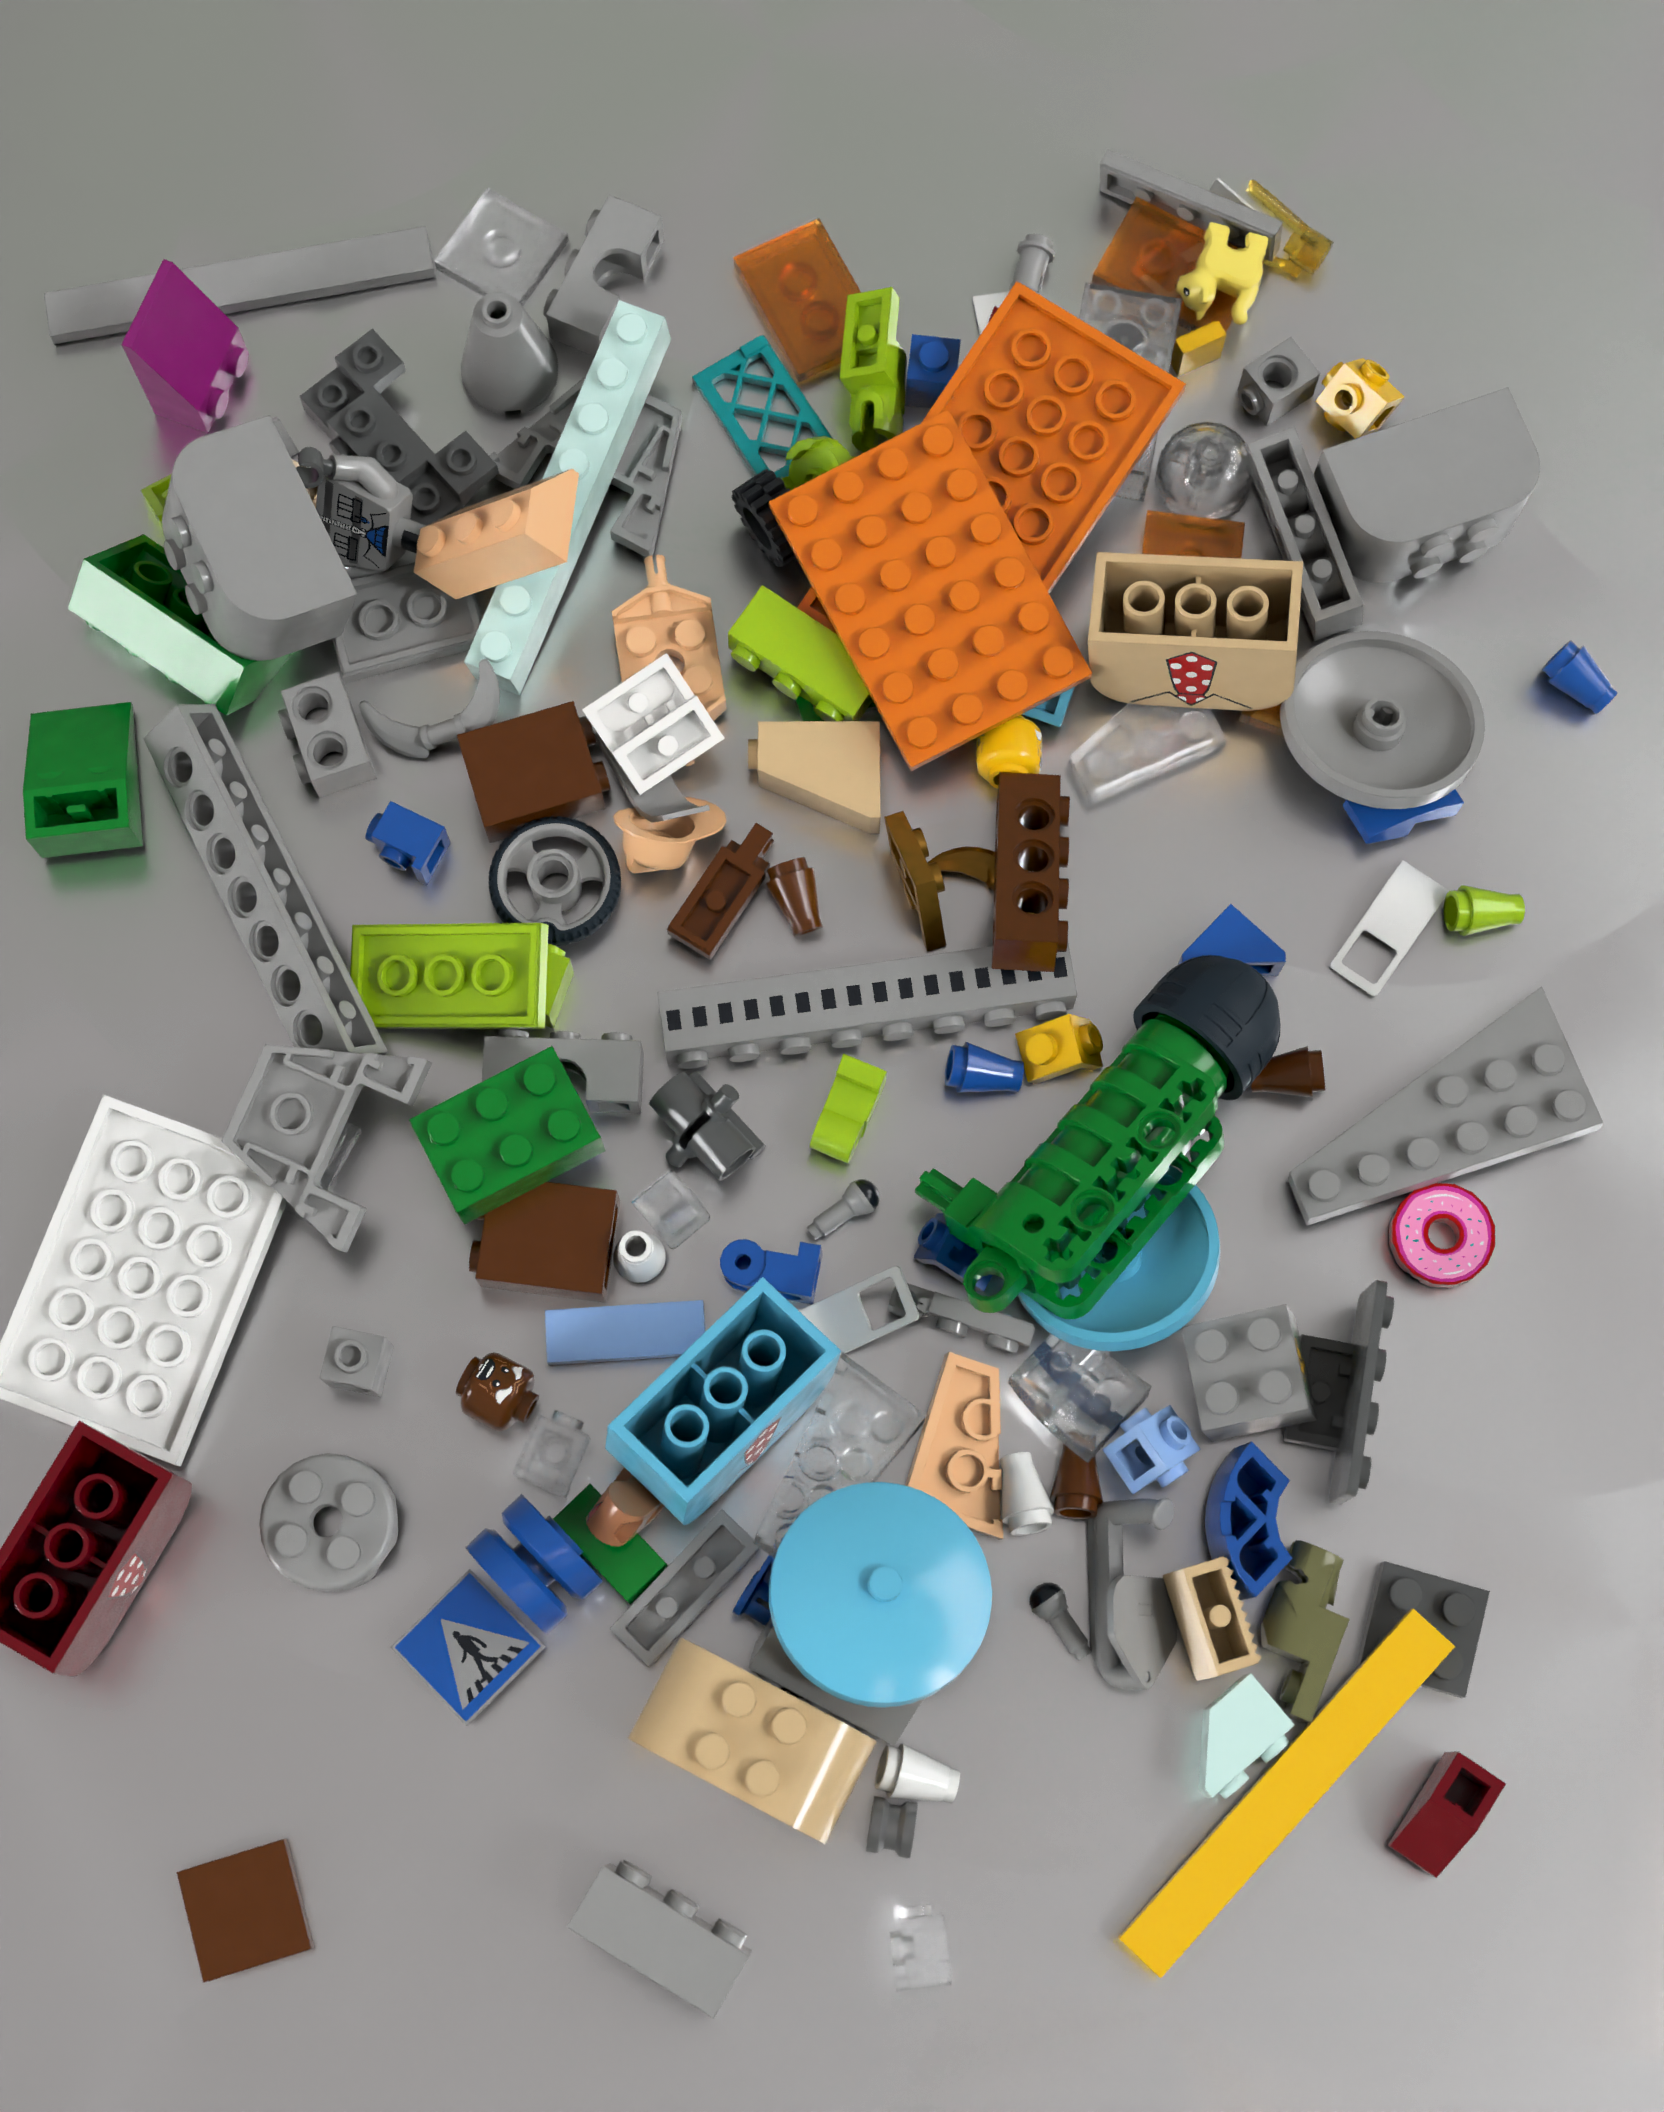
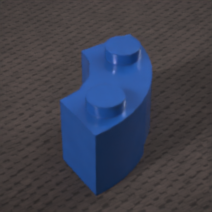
[1205,1441,1293,1601]

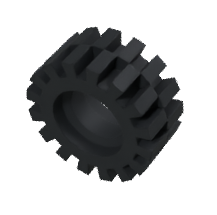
[731,469,796,567]

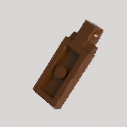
[667,823,774,960]

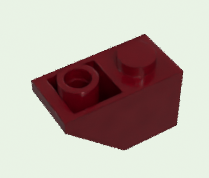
[1388,1751,1506,1878]

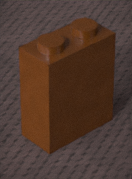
[457,701,611,843]
[469,1182,620,1303]

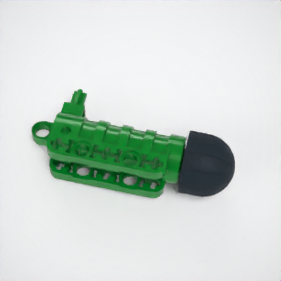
[915,955,1281,1319]

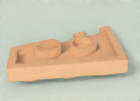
[905,1352,1003,1540]

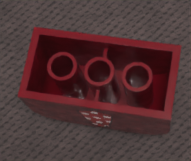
[0,1420,192,1677]

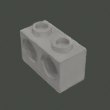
[278,672,377,798]

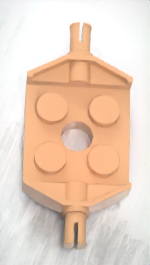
[611,555,727,767]

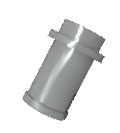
[1009,234,1055,295]

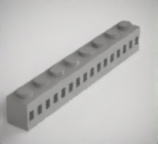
[657,943,1077,1069]

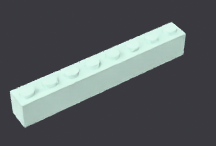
[464,300,671,695]

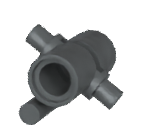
[649,1071,766,1181]

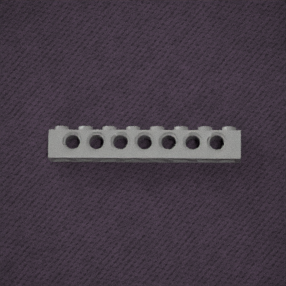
[143,704,388,1055]

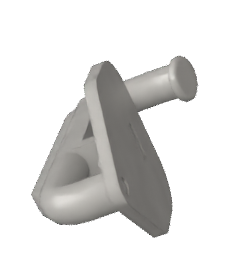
[1087,1498,1177,1690]

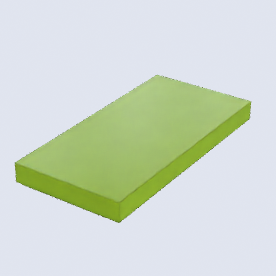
[350,923,549,1029]

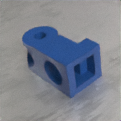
[720,1239,823,1305]

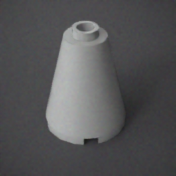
[461,292,558,414]

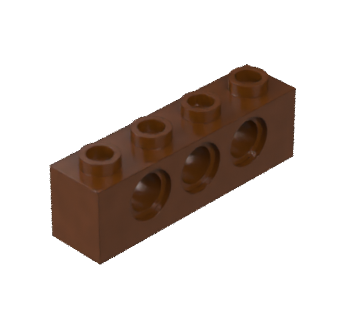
[992,772,1070,972]

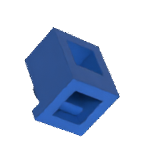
[365,801,451,886]

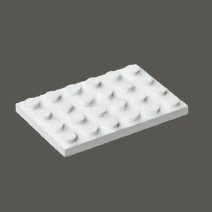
[0,1094,287,1466]

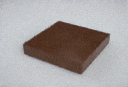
[177,1839,315,1983]

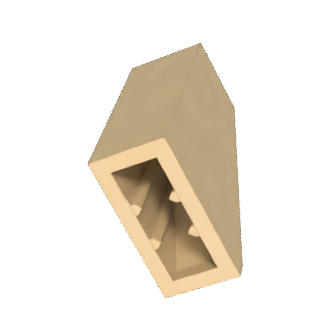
[748,721,881,834]

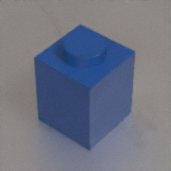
[905,334,961,409]

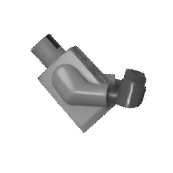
[296,447,426,579]

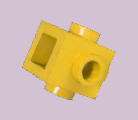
[1315,358,1405,439]

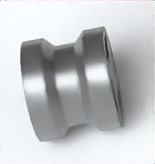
[866,1796,918,1858]

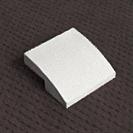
[581,653,725,795]

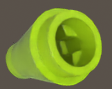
[1443,885,1525,936]

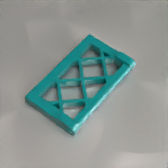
[692,335,833,478]

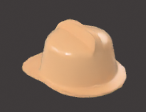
[613,797,726,873]

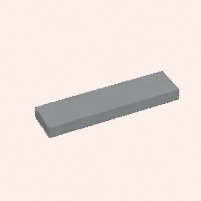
[1100,150,1283,262]

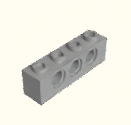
[1247,427,1364,641]

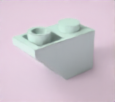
[1198,1673,1295,1799]

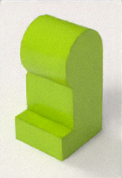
[809,1054,887,1163]

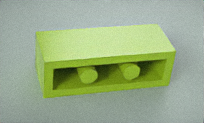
[728,585,873,721]

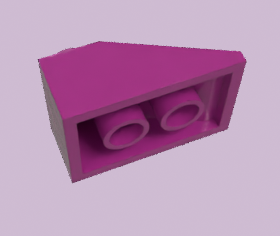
[121,259,249,433]

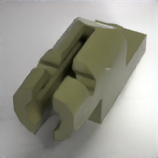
[1261,1540,1350,1723]

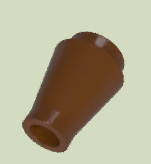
[766,857,823,937]
[1251,1046,1325,1097]
[1049,1436,1103,1519]

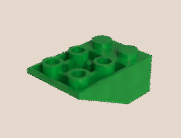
[23,702,143,858]

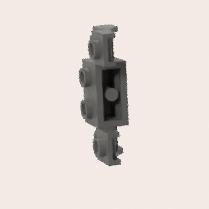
[299,328,499,525]

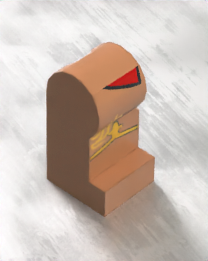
[586,1468,665,1547]

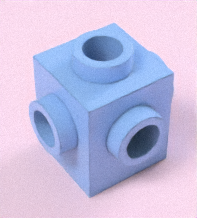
[1102,1405,1201,1494]

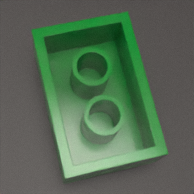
[409,1046,606,1225]

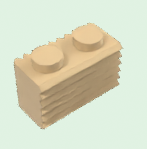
[1162,1556,1261,1681]

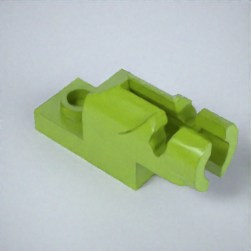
[839,287,907,453]

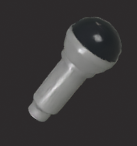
[807,1179,880,1240]
[1029,1582,1092,1660]

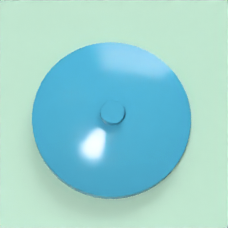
[1017,1166,1220,1351]
[768,1482,992,1707]

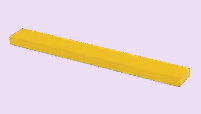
[1119,1608,1455,1978]

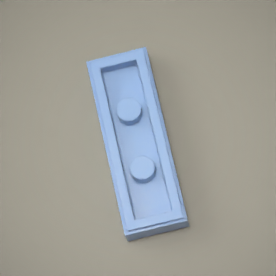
[545,1300,705,1365]

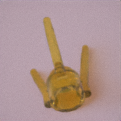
[1230,180,1334,279]

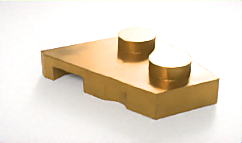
[884,811,946,952]

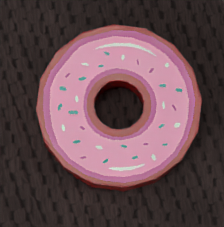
[1389,1183,1495,1288]

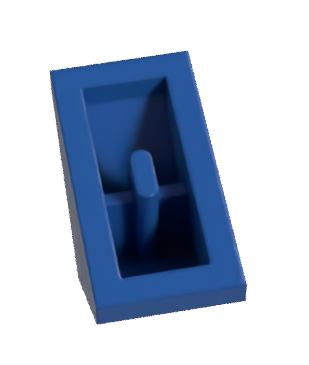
[1178,904,1286,976]

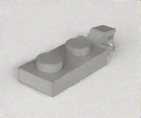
[888,1283,1035,1354]

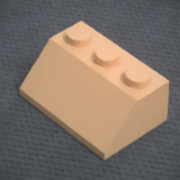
[414,469,579,600]

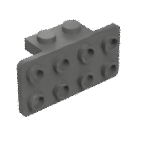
[1283,1280,1394,1505]

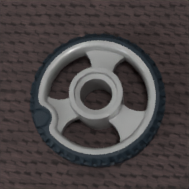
[488,816,621,946]

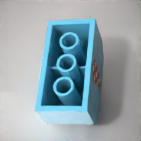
[605,1277,841,1525]

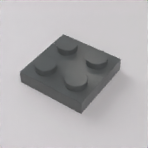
[1356,1561,1490,1698]

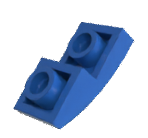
[1343,789,1464,844]

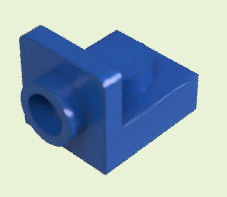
[914,1213,993,1291]

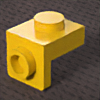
[1015,1014,1103,1084]

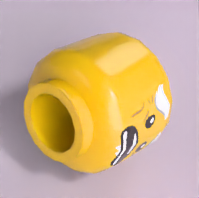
[976,715,1042,789]

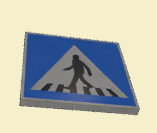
[391,1569,545,1726]

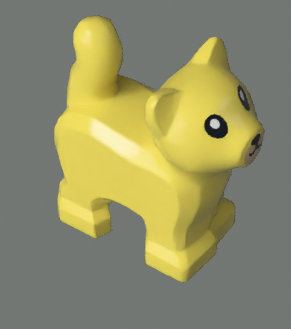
[1176,222,1269,325]

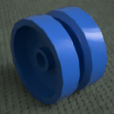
[465,1494,603,1635]

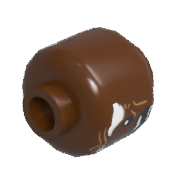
[456,1353,539,1432]

